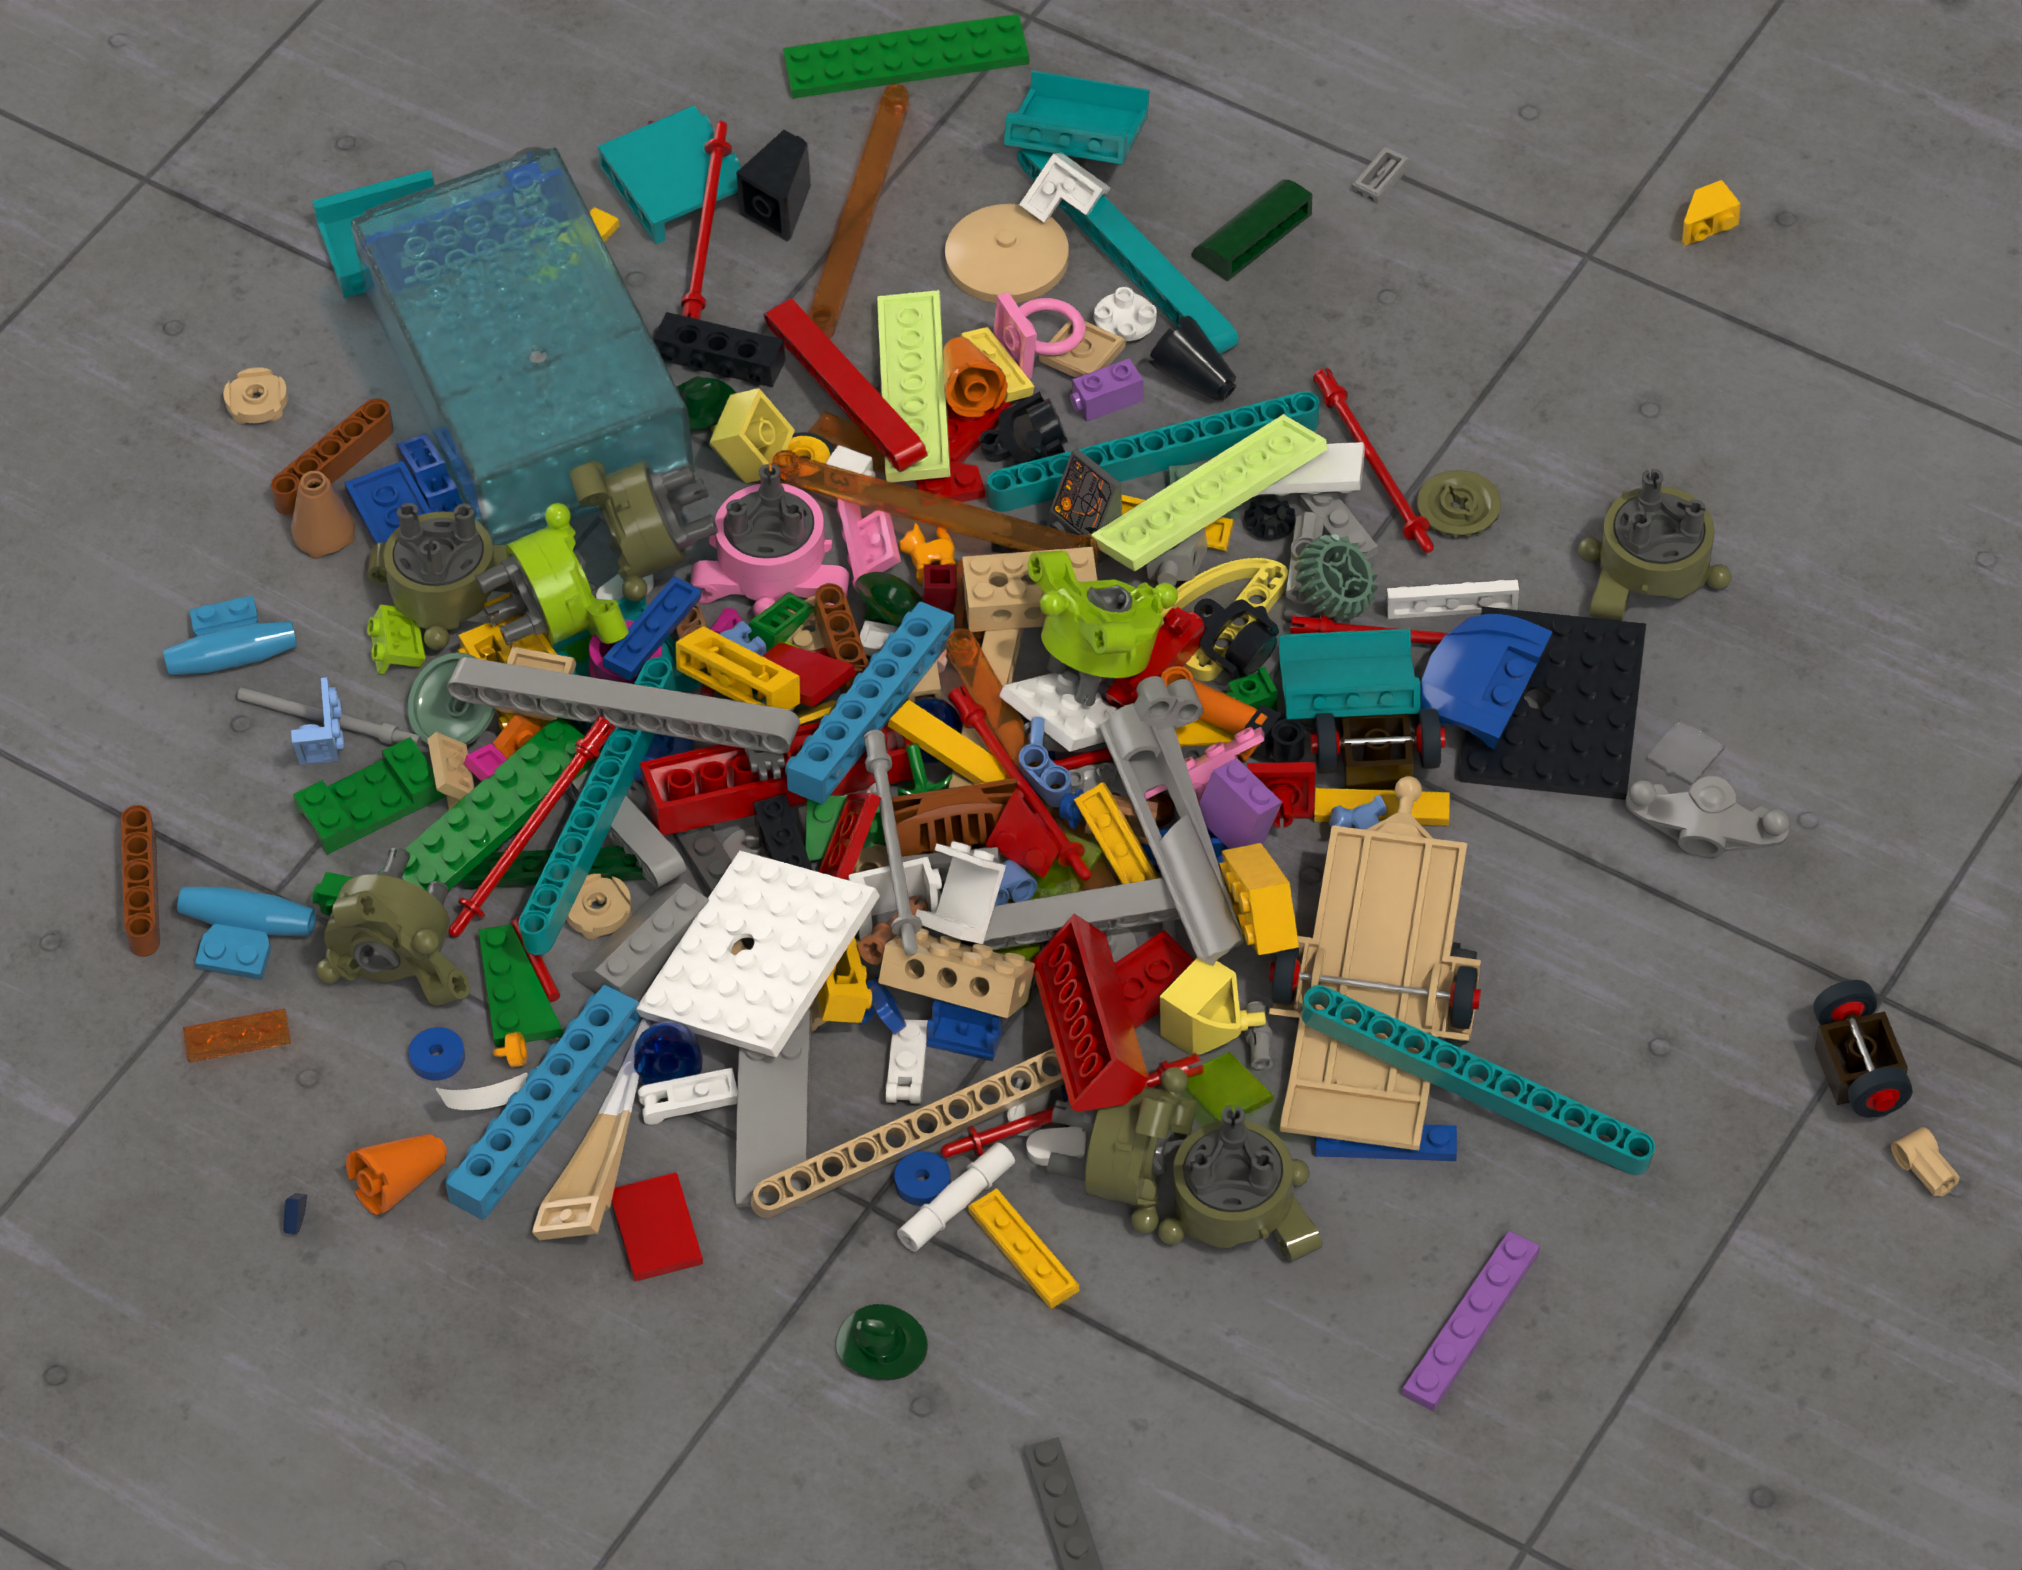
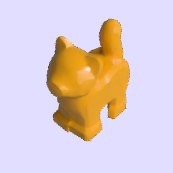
[899,523,957,585]

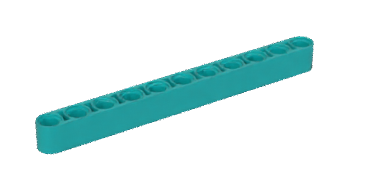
[1017,148,1239,355]
[987,391,1320,512]
[518,657,677,955]
[1301,985,1655,1175]

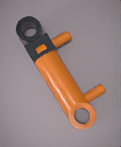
[1161,666,1304,763]

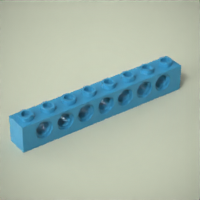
[785,602,954,805]
[446,984,641,1221]

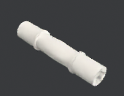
[897,1142,1015,1252]

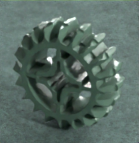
[1294,533,1379,622]

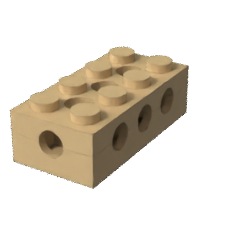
[962,547,1098,632]
[878,928,1035,1018]

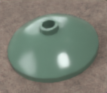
[408,653,496,745]

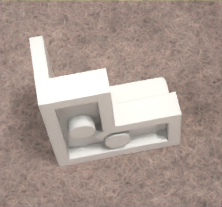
[1019,153,1111,222]

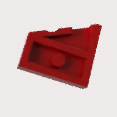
[914,461,985,510]
[985,788,1062,878]

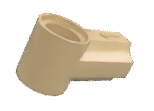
[1891,1127,1960,1197]

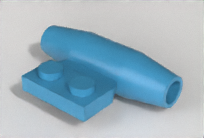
[163,595,297,675]
[177,887,316,980]

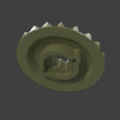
[1417,470,1501,539]

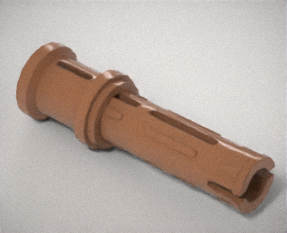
[858,896,928,964]

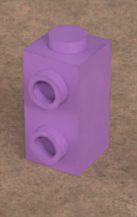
[1070,358,1143,422]

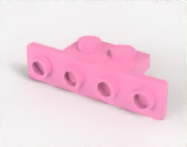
[836,490,901,592]
[1144,727,1264,803]

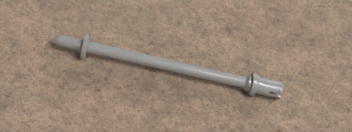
[863,730,922,956]

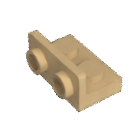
[428,732,474,810]

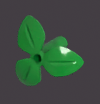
[897,743,953,796]

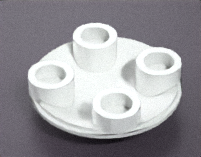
[1094,287,1157,341]

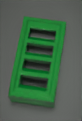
[747,592,814,652]

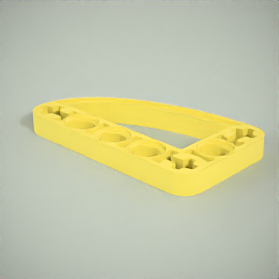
[1159,558,1288,681]

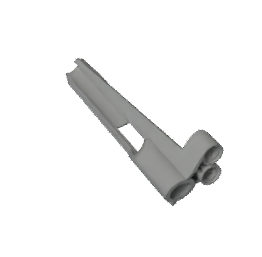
[1099,676,1243,966]

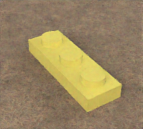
[961,327,1035,402]

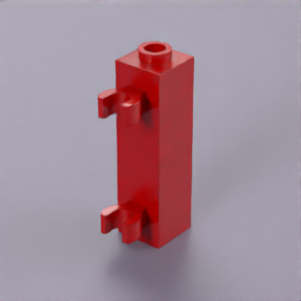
[1105,607,1205,709]

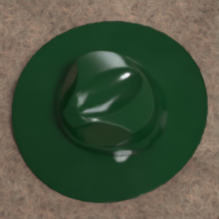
[660,376,736,431]
[854,572,922,628]
[836,1304,928,1380]

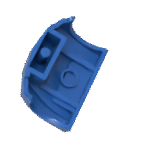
[1418,614,1552,749]

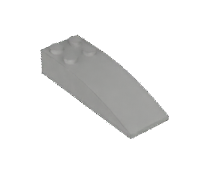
[736,1009,812,1207]

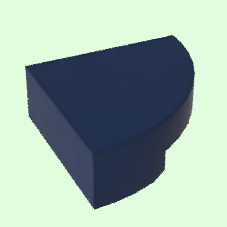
[283,1193,307,1234]

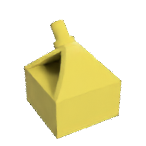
[709,388,795,484]
[1160,958,1266,1055]

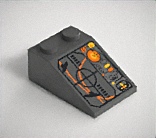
[1050,448,1122,566]

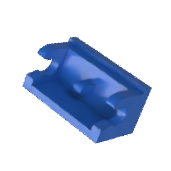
[927,999,1003,1061]

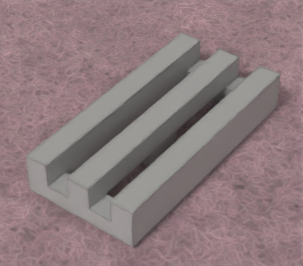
[1352,147,1410,204]

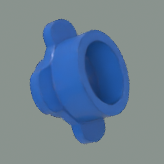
[1060,788,1084,829]

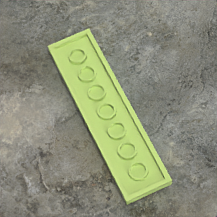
[877,290,951,483]
[1091,414,1327,572]

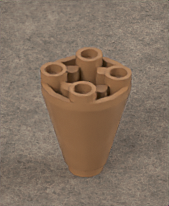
[290,471,355,559]

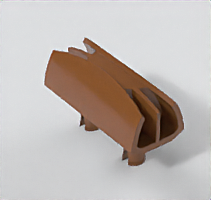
[892,778,1017,857]

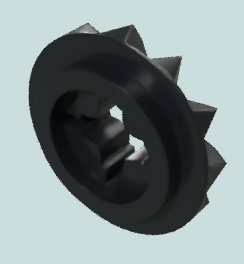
[1244,496,1296,540]

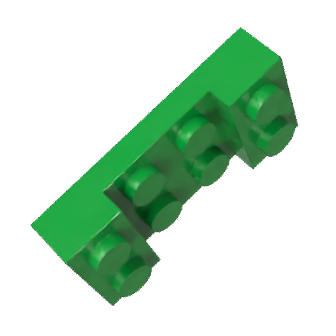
[293,737,445,855]

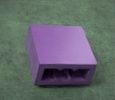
[1199,758,1282,849]

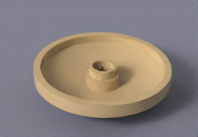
[945,204,1069,303]

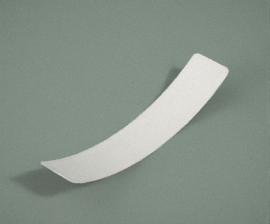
[436,1066,561,1110]

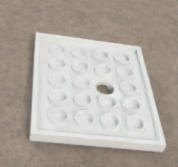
[636,850,880,1058]

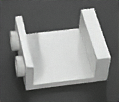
[915,841,1006,944]
[848,857,942,941]

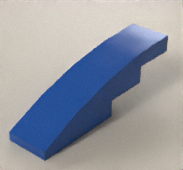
[397,433,463,512]

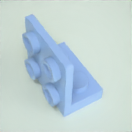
[291,677,344,765]

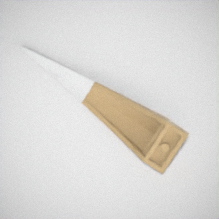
[532,1018,651,1240]

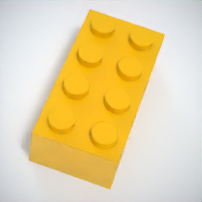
[1218,843,1299,955]

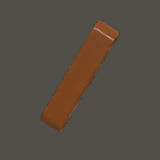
[271,398,394,515]
[814,583,869,694]
[121,805,160,957]

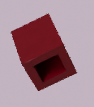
[922,564,957,615]

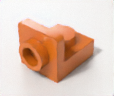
[493,714,544,759]

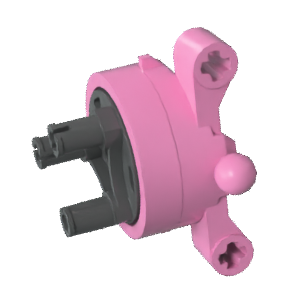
[690,464,850,617]

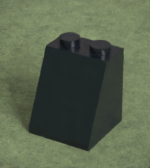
[736,130,811,242]

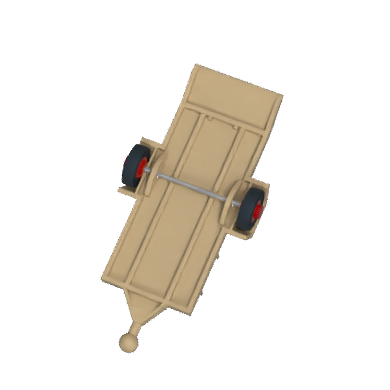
[1269,776,1481,1151]

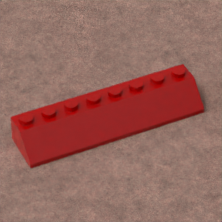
[640,710,913,836]
[1031,913,1149,1112]

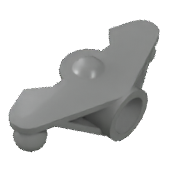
[1626,776,1789,858]

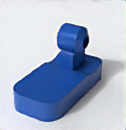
[859,977,907,1035]

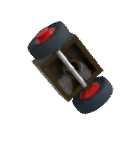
[1310,708,1445,790]
[1813,980,1913,1118]

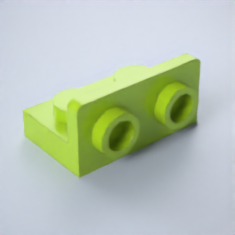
[367,604,425,674]

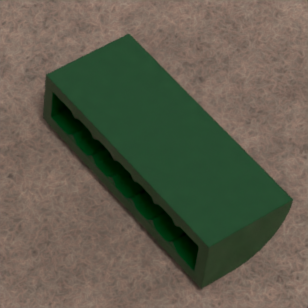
[1192,180,1312,282]

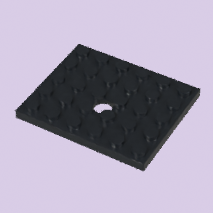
[1460,606,1646,800]

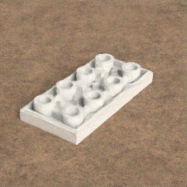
[1253,442,1365,497]

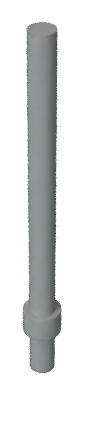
[237,687,422,748]

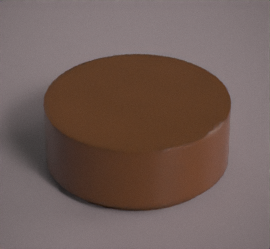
[1146,793,1174,827]

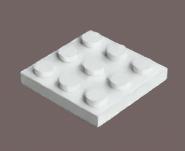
[999,671,1118,752]

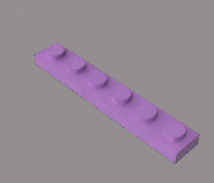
[1402,1231,1540,1412]

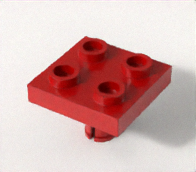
[1247,762,1315,827]

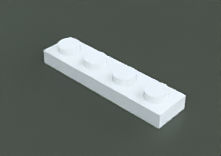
[1386,580,1519,619]

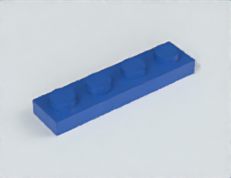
[603,576,702,681]
[1316,1124,1457,1161]

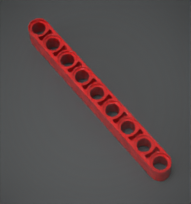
[764,298,928,473]

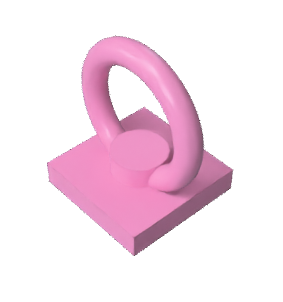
[993,293,1086,379]

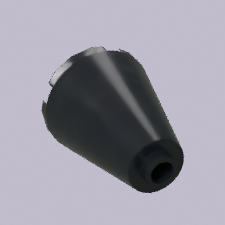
[1149,316,1236,400]

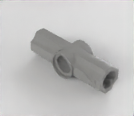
[1286,512,1324,605]

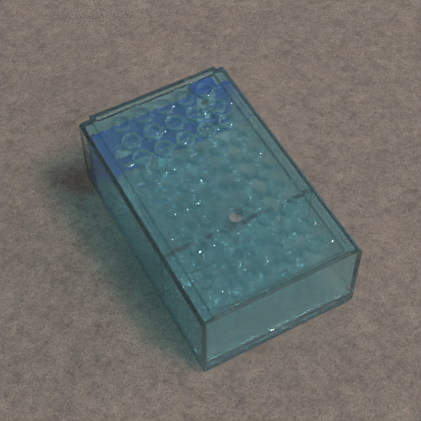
[351,147,695,545]

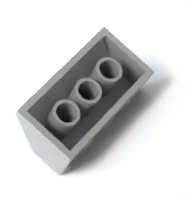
[572,883,710,1000]

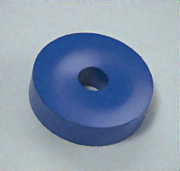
[409,1027,465,1081]
[894,1151,951,1206]

